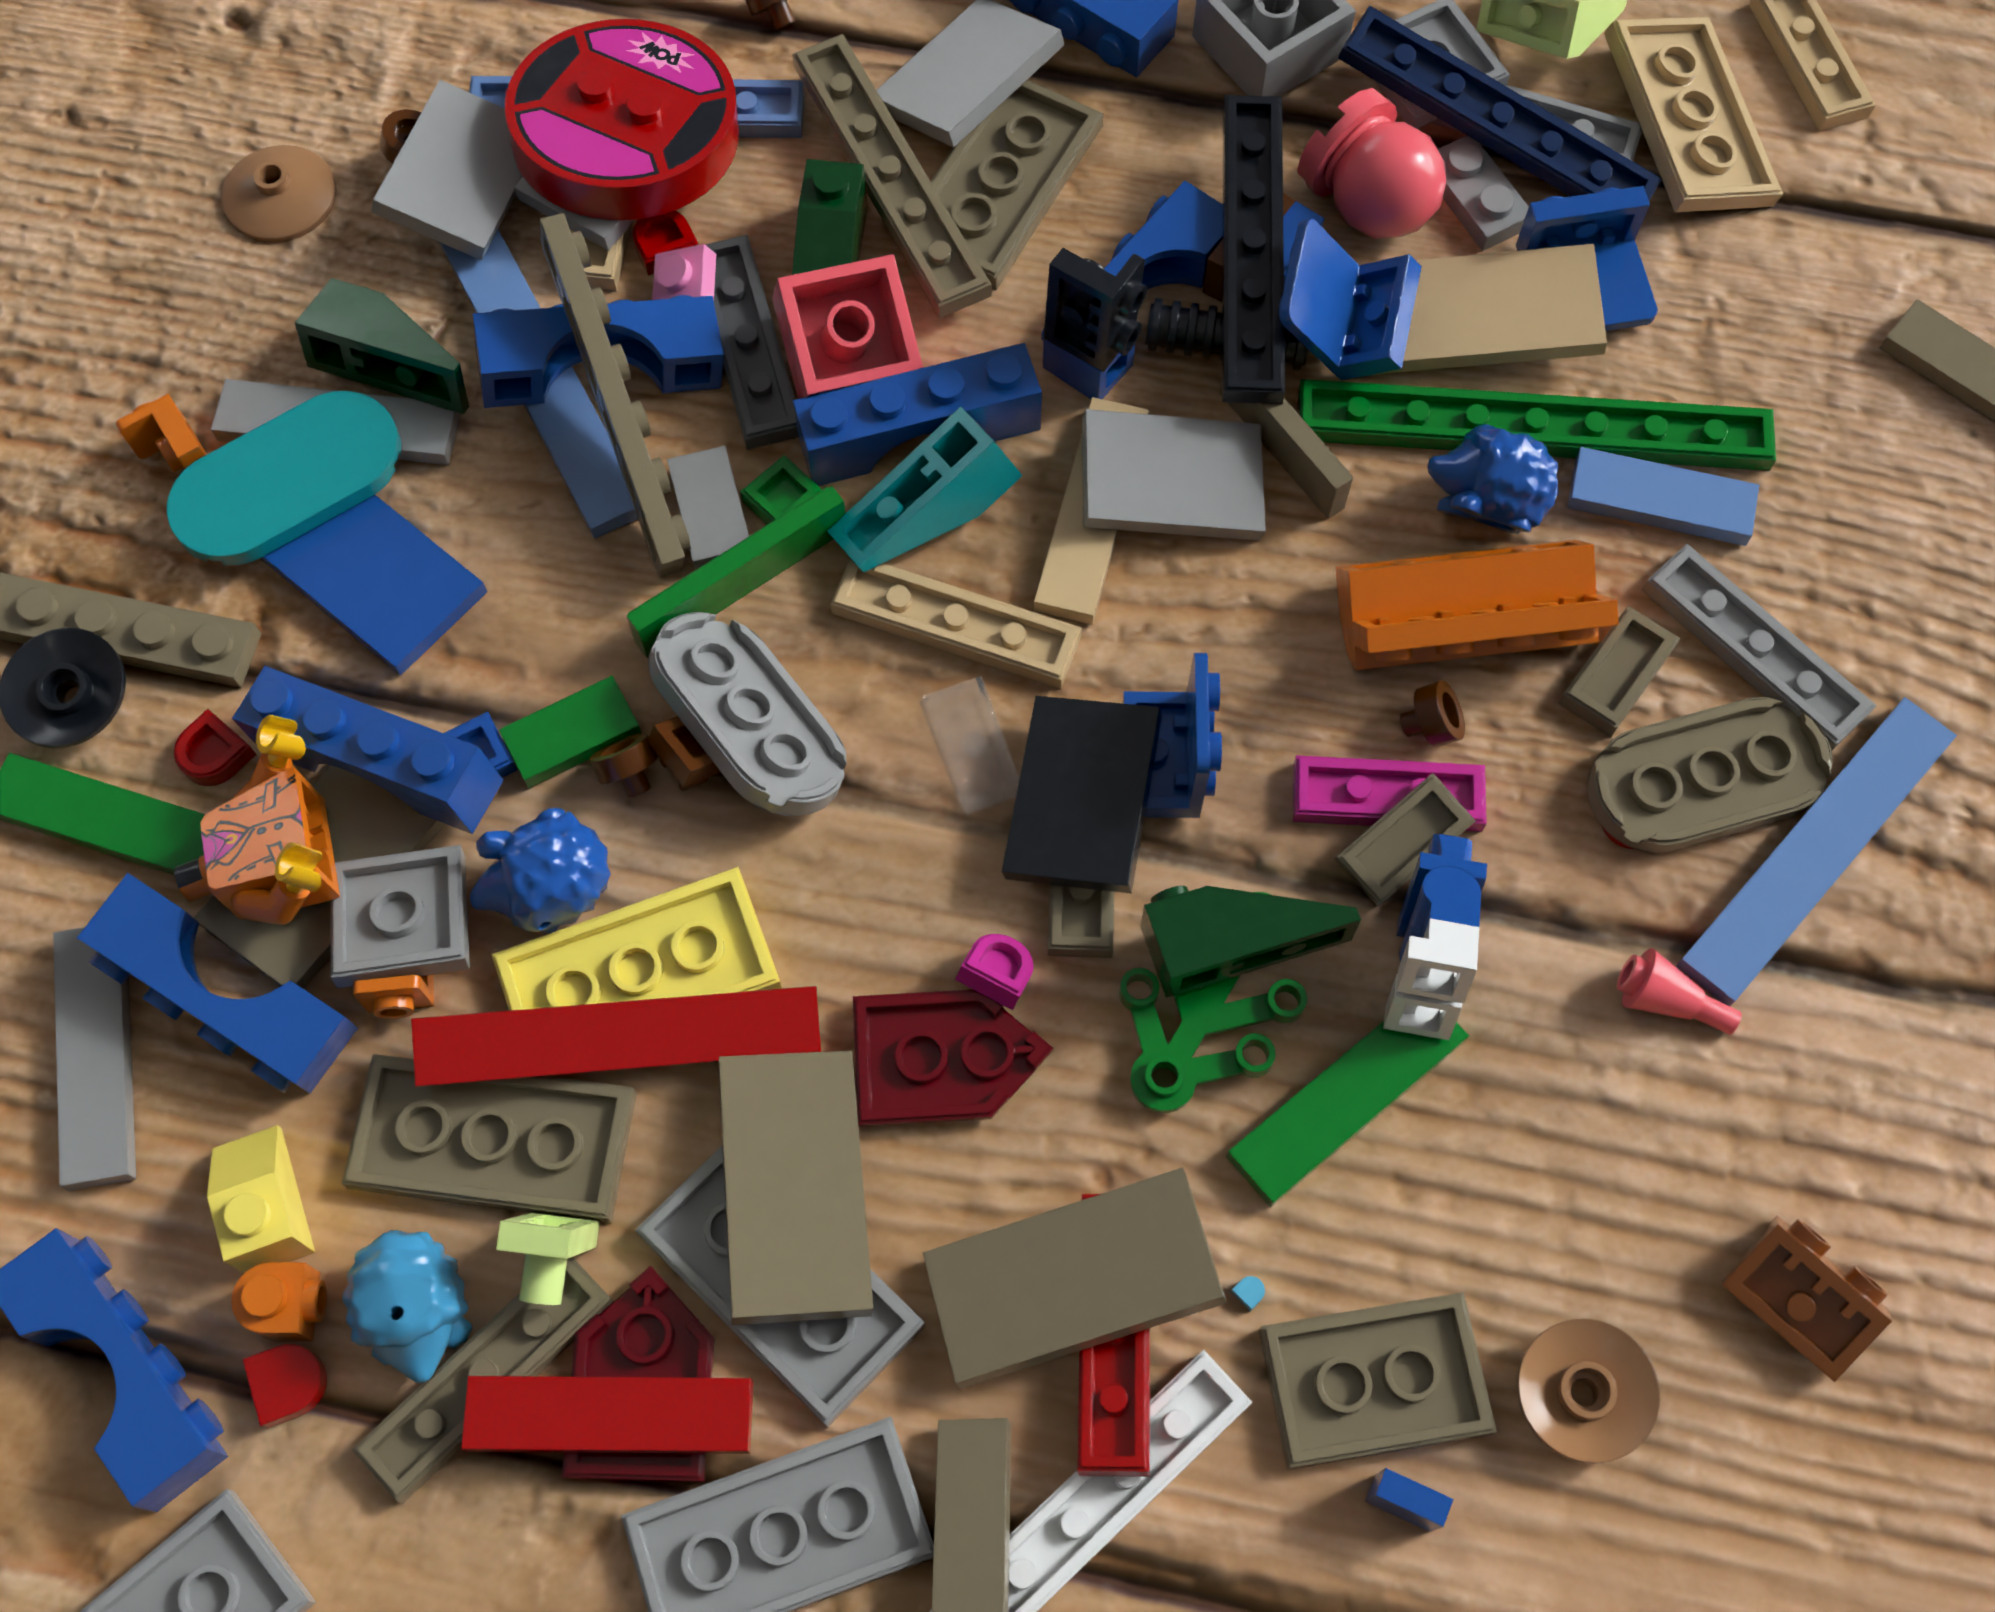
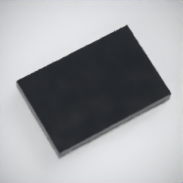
[1002,696,1162,894]

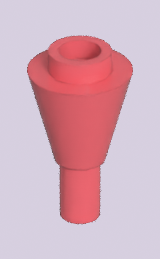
[1617,948,1742,1035]

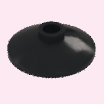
[0,628,126,748]

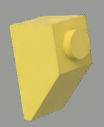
[207,1125,315,1273]

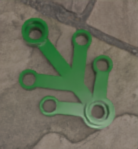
[1119,892,1307,1113]

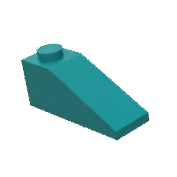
[827,406,1023,572]

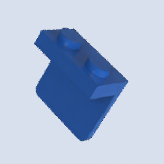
[1516,186,1658,331]
[1279,219,1422,380]
[1122,653,1222,818]

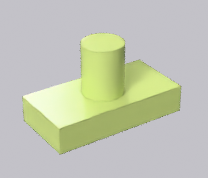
[496,1212,600,1305]

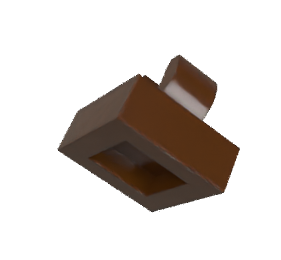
[647,716,721,792]

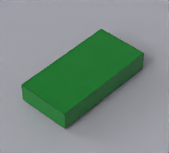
[499,675,642,789]

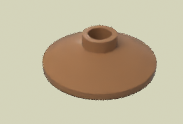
[221,145,336,242]
[1517,1318,1660,1464]

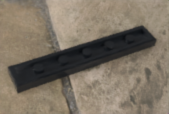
[1222,95,1285,404]

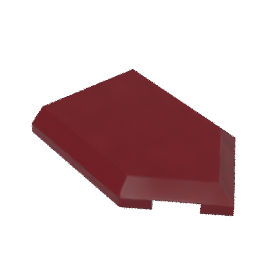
[853,989,1054,1127]
[562,1266,715,1483]

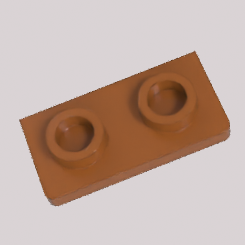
[1722,1216,1892,1382]

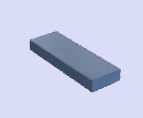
[1567,447,1759,546]

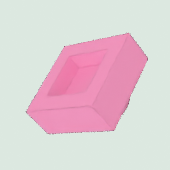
[652,244,717,300]

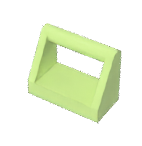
[1476,0,1627,59]

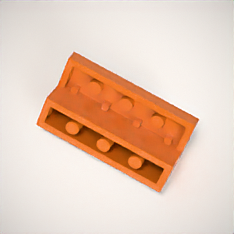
[1335,539,1619,670]

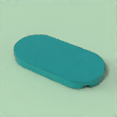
[167,391,402,565]

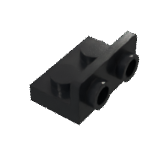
[1043,248,1147,372]

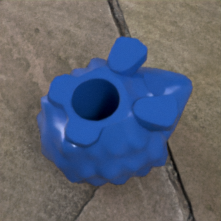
[1427,424,1559,534]
[470,808,611,934]

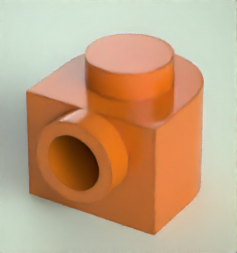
[231,1262,327,1341]

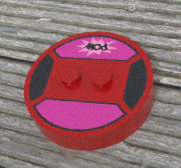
[505,19,739,221]

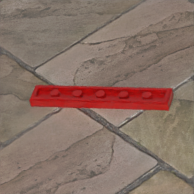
[411,986,821,1087]

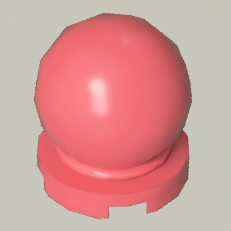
[1297,88,1446,239]

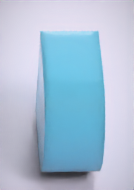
[1231,1276,1265,1312]

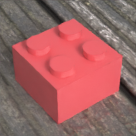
[772,254,923,399]

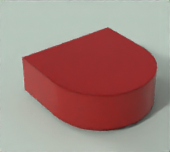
[633,211,699,276]
[174,709,257,786]
[243,1344,327,1429]

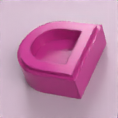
[955,934,1034,1010]

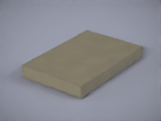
[1259,1292,1497,1470]

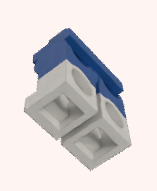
[1383,834,1487,1040]

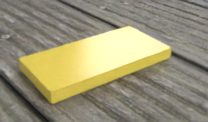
[491,867,782,1010]

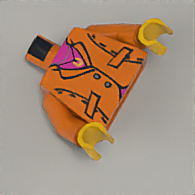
[174,715,340,925]

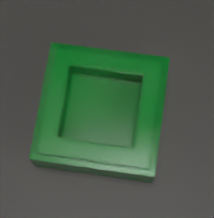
[740,455,822,525]

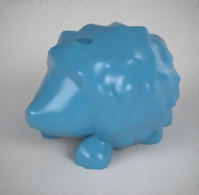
[342,1230,472,1383]

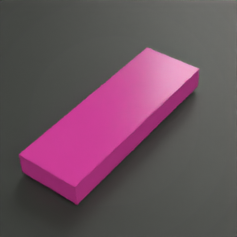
[1293,755,1487,832]

